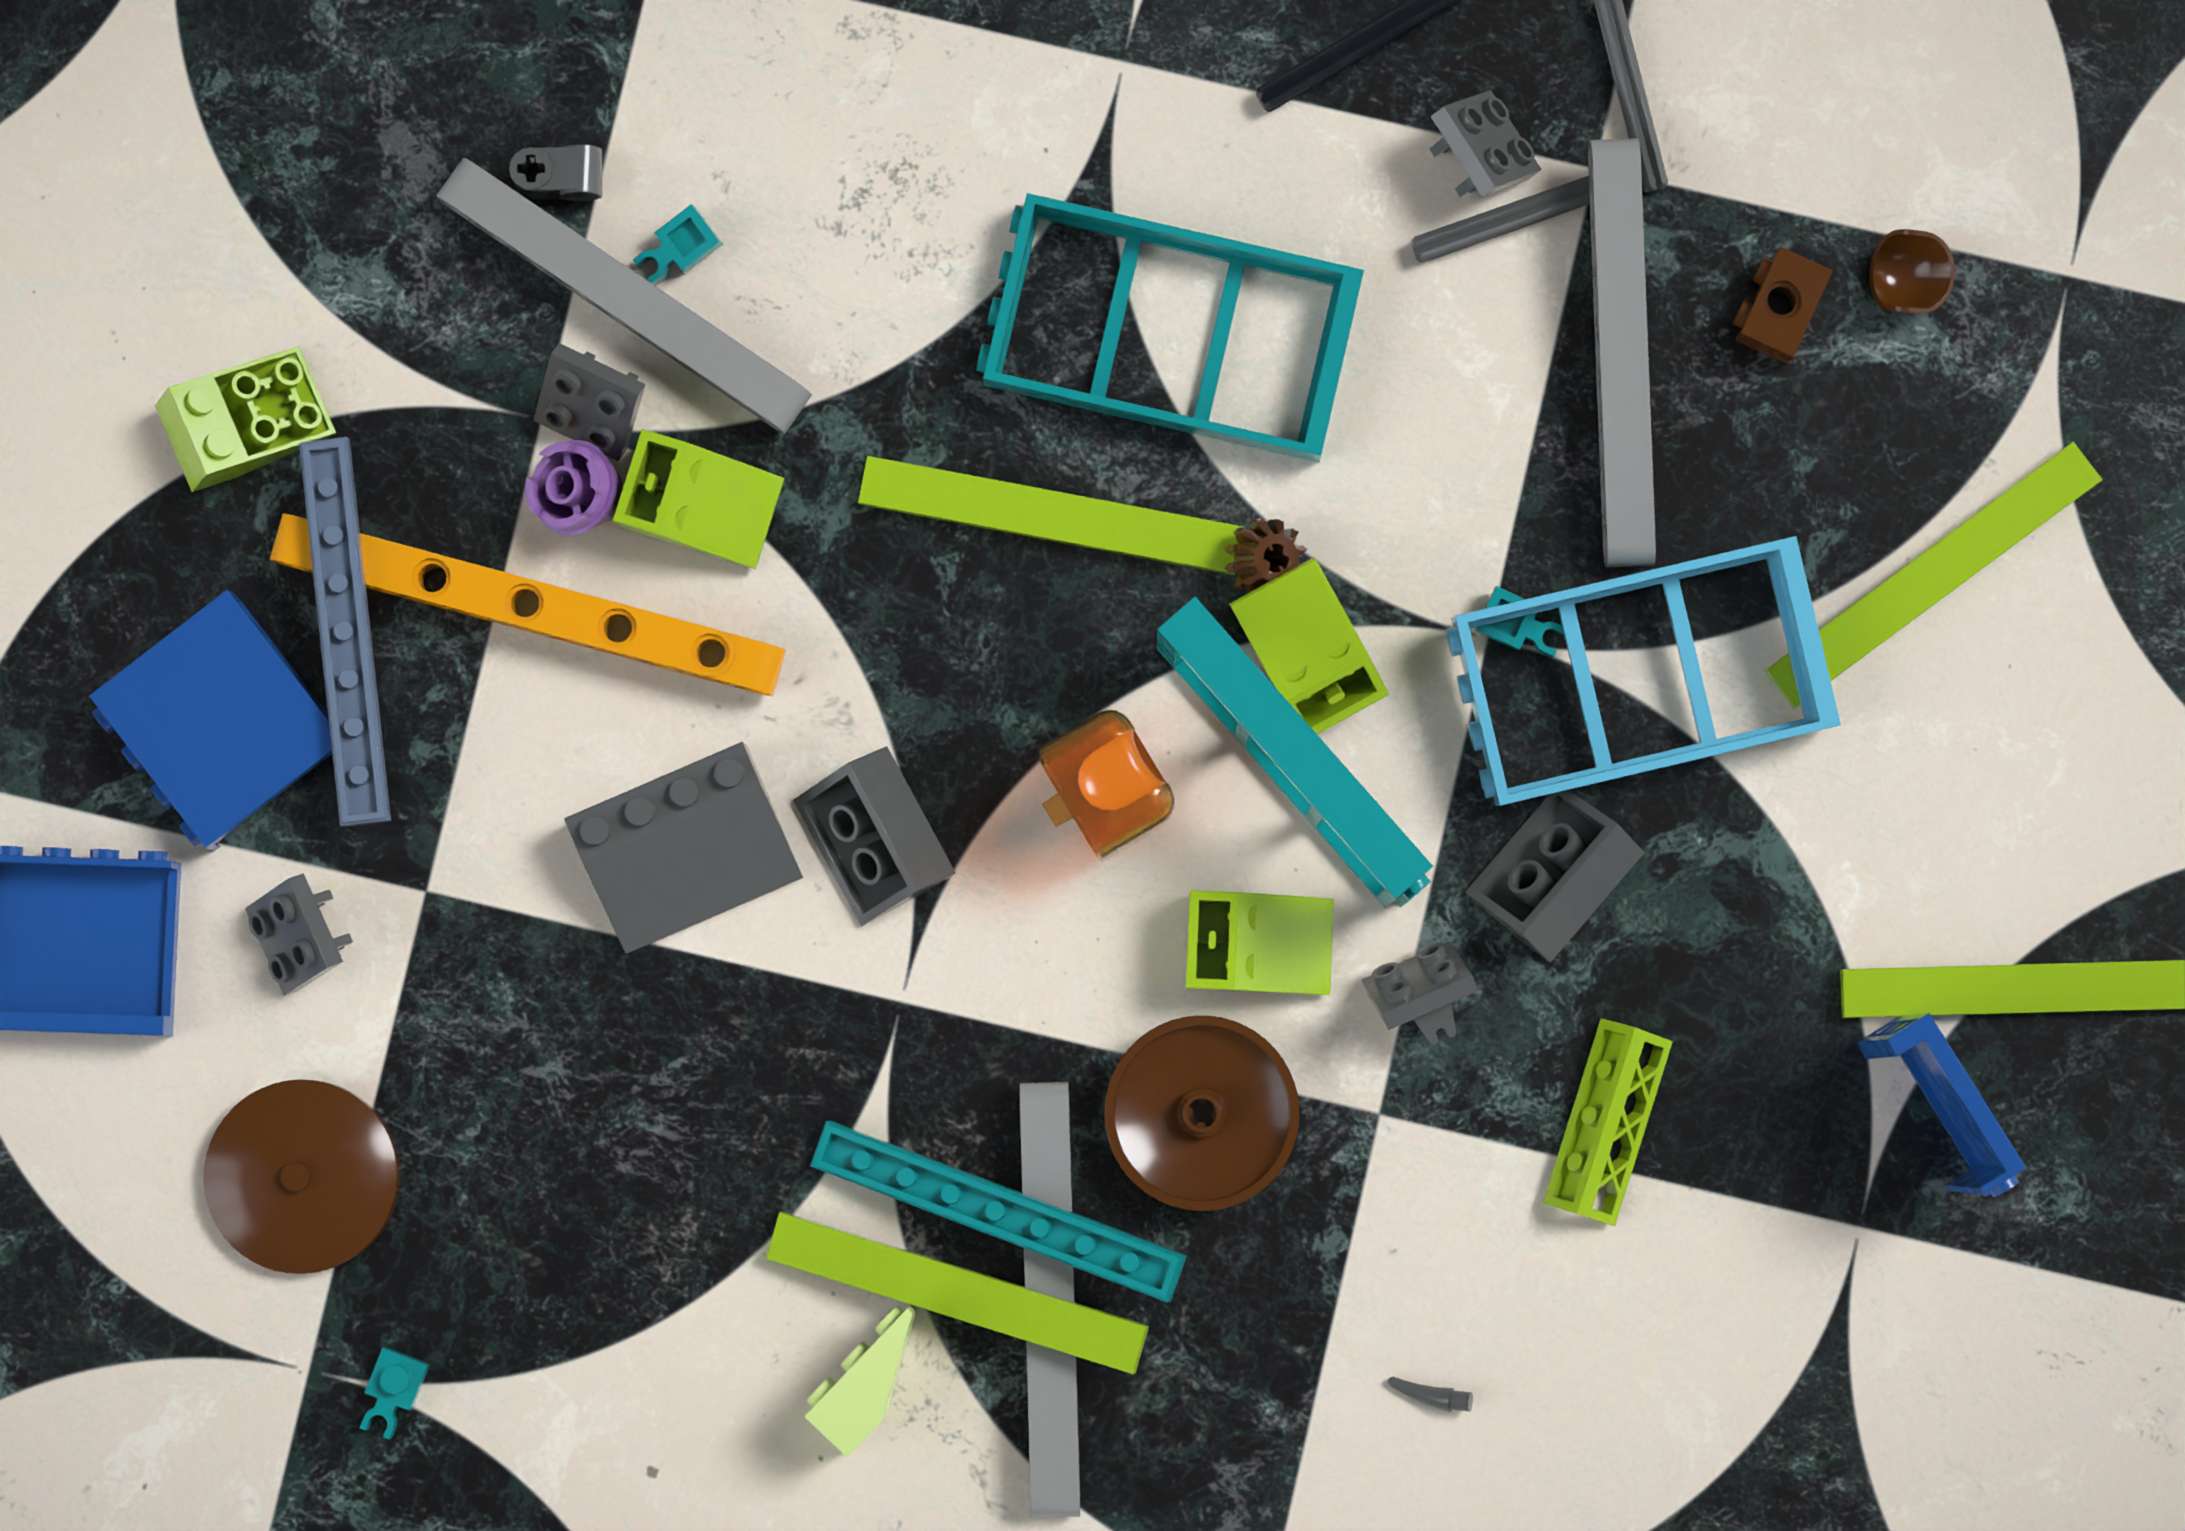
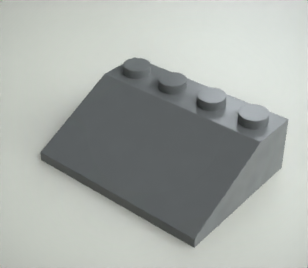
[564,741,804,954]

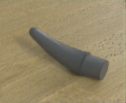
[1388,1377,1473,1412]

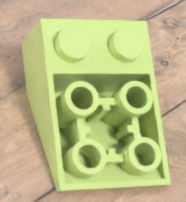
[804,1305,917,1458]

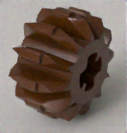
[1224,518,1307,593]

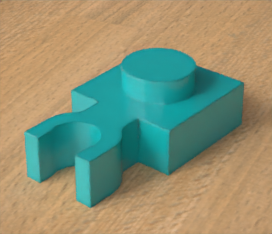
[632,204,723,286]
[1474,586,1564,658]
[360,1347,430,1440]

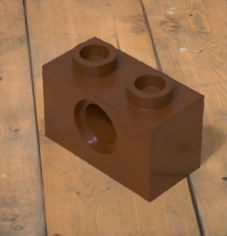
[1732,246,1833,365]

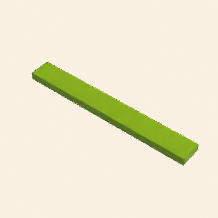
[1764,442,2102,709]
[858,456,1243,575]
[1840,960,2185,1018]
[766,1212,1149,1374]

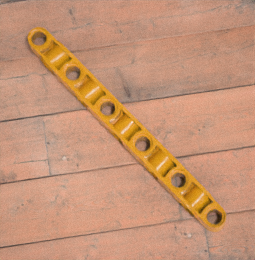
[269,514,786,697]

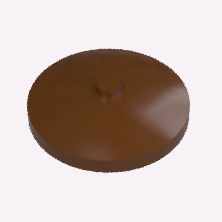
[1105,1015,1299,1211]
[204,1079,400,1274]

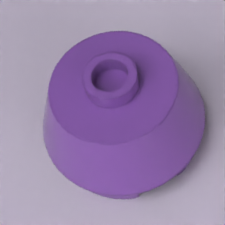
[525,440,623,535]

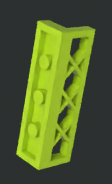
[1543,1018,1673,1226]

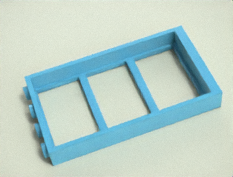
[1446,536,1841,806]

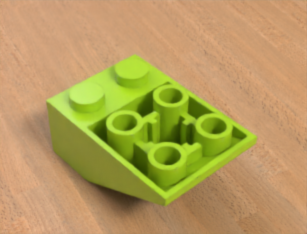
[155,346,336,492]
[613,429,784,570]
[1229,557,1390,734]
[1185,890,1334,995]

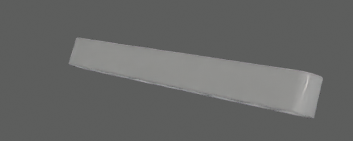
[1588,138,1656,568]
[436,157,812,434]
[1020,1082,1080,1518]

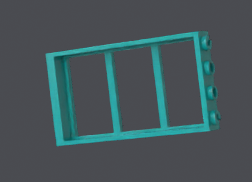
[977,193,1364,463]
[1157,597,1433,908]

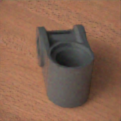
[509,145,602,201]

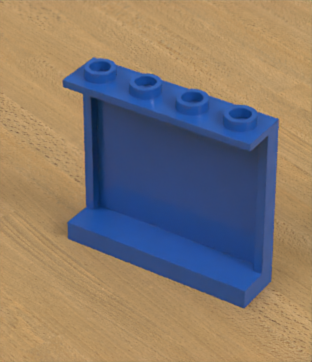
[89,589,333,851]
[0,846,181,1036]
[1856,1013,2026,1197]

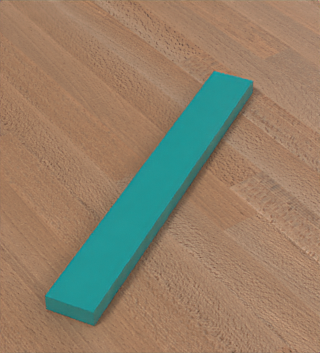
[810,1121,1187,1303]

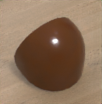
[1869,229,1955,314]

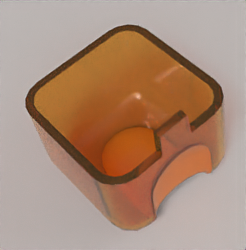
[1037,710,1175,863]

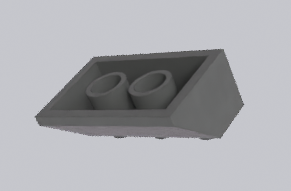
[793,746,956,926]
[1465,790,1644,963]

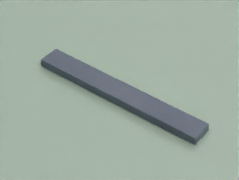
[299,437,391,827]

